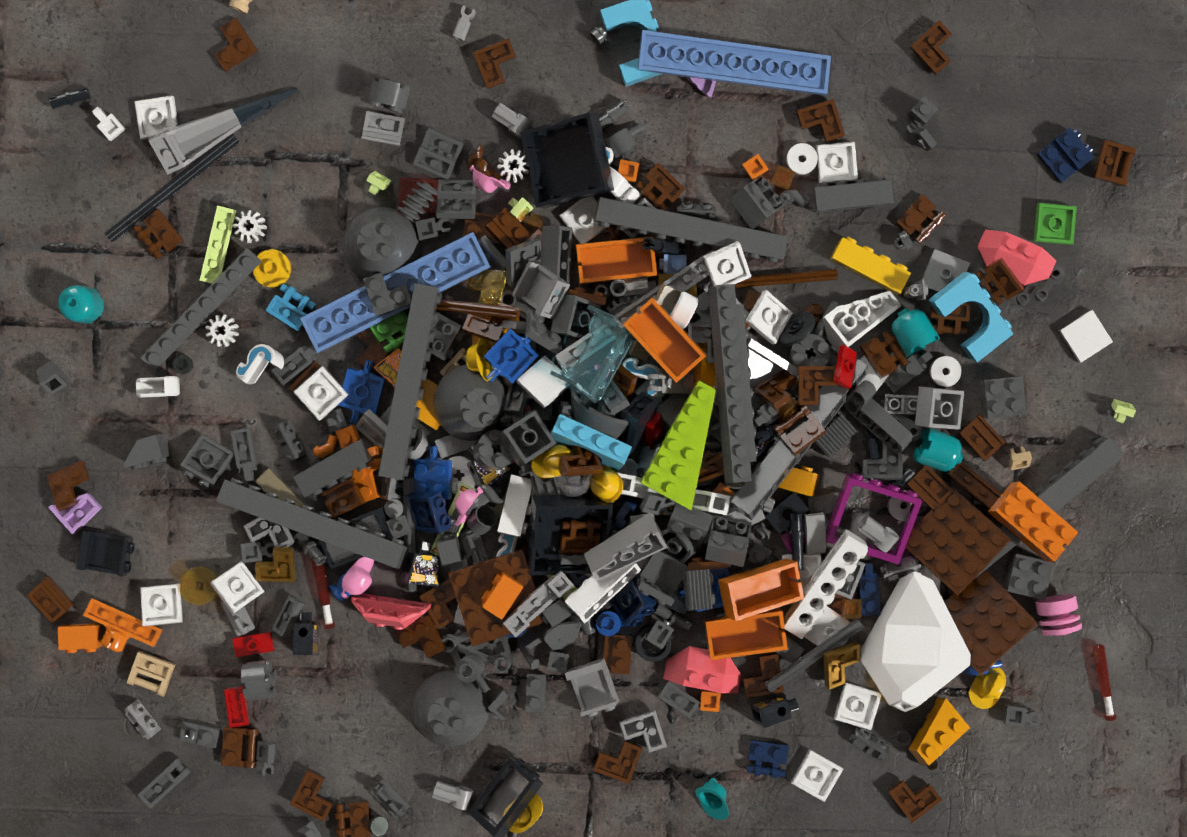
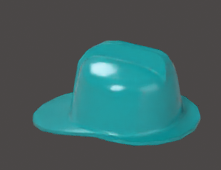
[695,778,729,820]

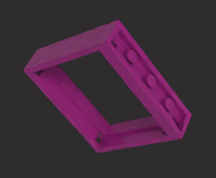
[826,473,923,564]

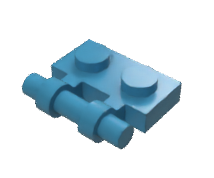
[265,284,316,331]

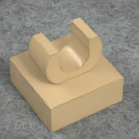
[1009,446,1032,470]

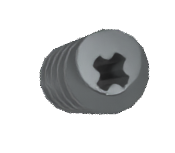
[397,179,439,222]

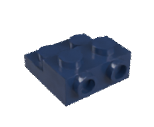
[1037,128,1094,183]
[405,491,451,534]
[610,577,656,627]

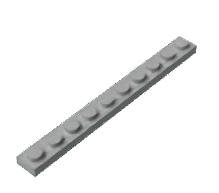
[554,249,714,372]

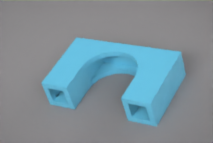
[600,0,661,87]
[928,272,1013,362]
[550,414,632,473]

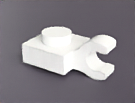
[92,107,125,141]

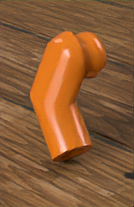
[313,434,338,458]

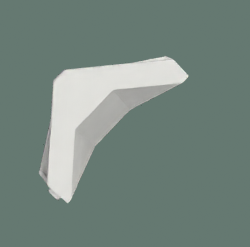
[860,572,971,712]

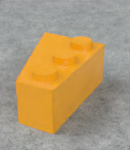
[779,466,820,497]
[908,697,970,766]

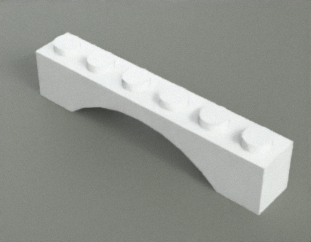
[618,473,731,515]

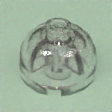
[553,475,593,497]

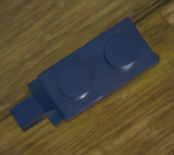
[858,562,881,616]

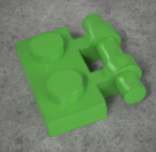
[369,311,408,354]

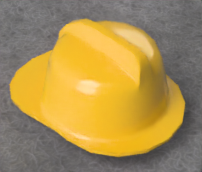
[466,338,492,381]
[531,445,574,478]
[590,465,623,503]
[969,668,1006,709]
[504,794,543,833]

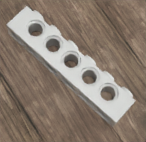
[783,529,868,639]

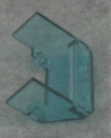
[550,305,633,403]

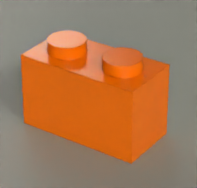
[481,572,523,620]
[58,623,102,653]

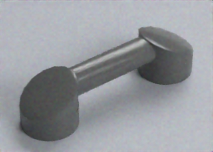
[896,729,940,772]

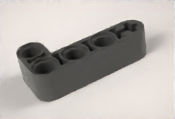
[844,380,913,453]

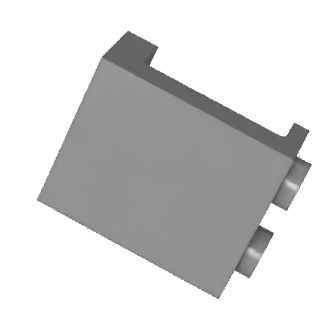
[512,261,570,319]
[565,658,619,717]

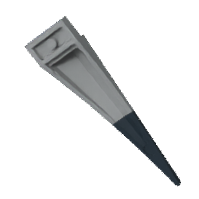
[148,88,298,175]

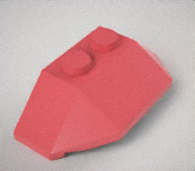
[977,230,1056,286]
[351,593,431,630]
[663,646,742,693]

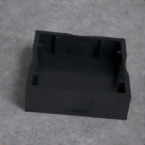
[520,112,614,208]
[526,494,613,575]

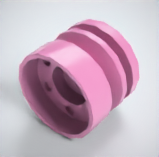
[1035,594,1082,636]

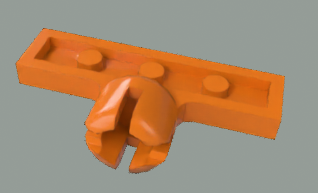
[335,425,383,502]
[83,598,163,652]

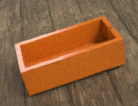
[576,237,657,285]
[623,297,706,383]
[988,481,1078,562]
[718,558,804,621]
[704,608,788,660]

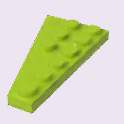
[640,380,716,511]

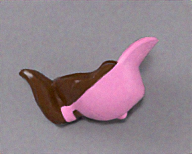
[467,144,511,193]

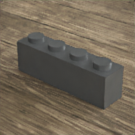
[812,177,894,213]
[293,439,373,497]

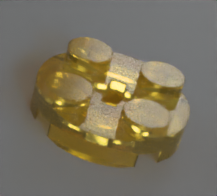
[180,566,217,605]

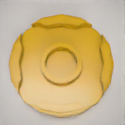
[253,249,291,288]

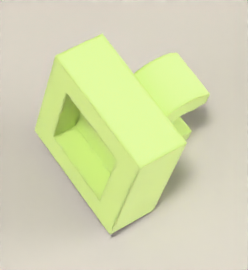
[366,171,392,195]
[508,197,533,222]
[1111,399,1136,423]

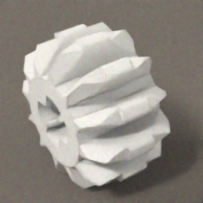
[497,149,529,183]
[233,210,267,243]
[206,315,239,347]

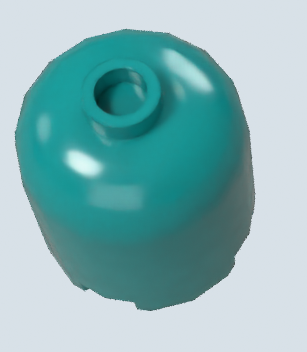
[58,285,104,324]
[892,308,940,357]
[913,427,963,472]

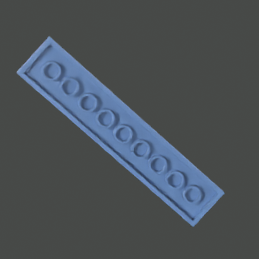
[637,30,831,95]
[300,232,491,353]

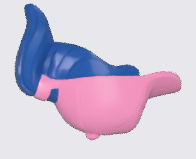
[328,557,374,601]

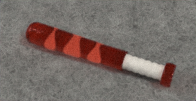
[311,559,335,629]
[1093,644,1117,721]

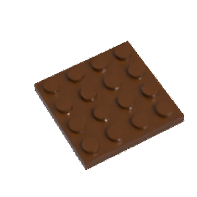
[905,488,1011,596]
[448,549,545,647]
[944,570,1038,676]

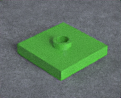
[1034,203,1077,245]

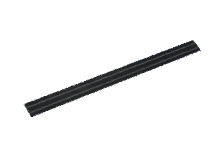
[105,133,240,243]

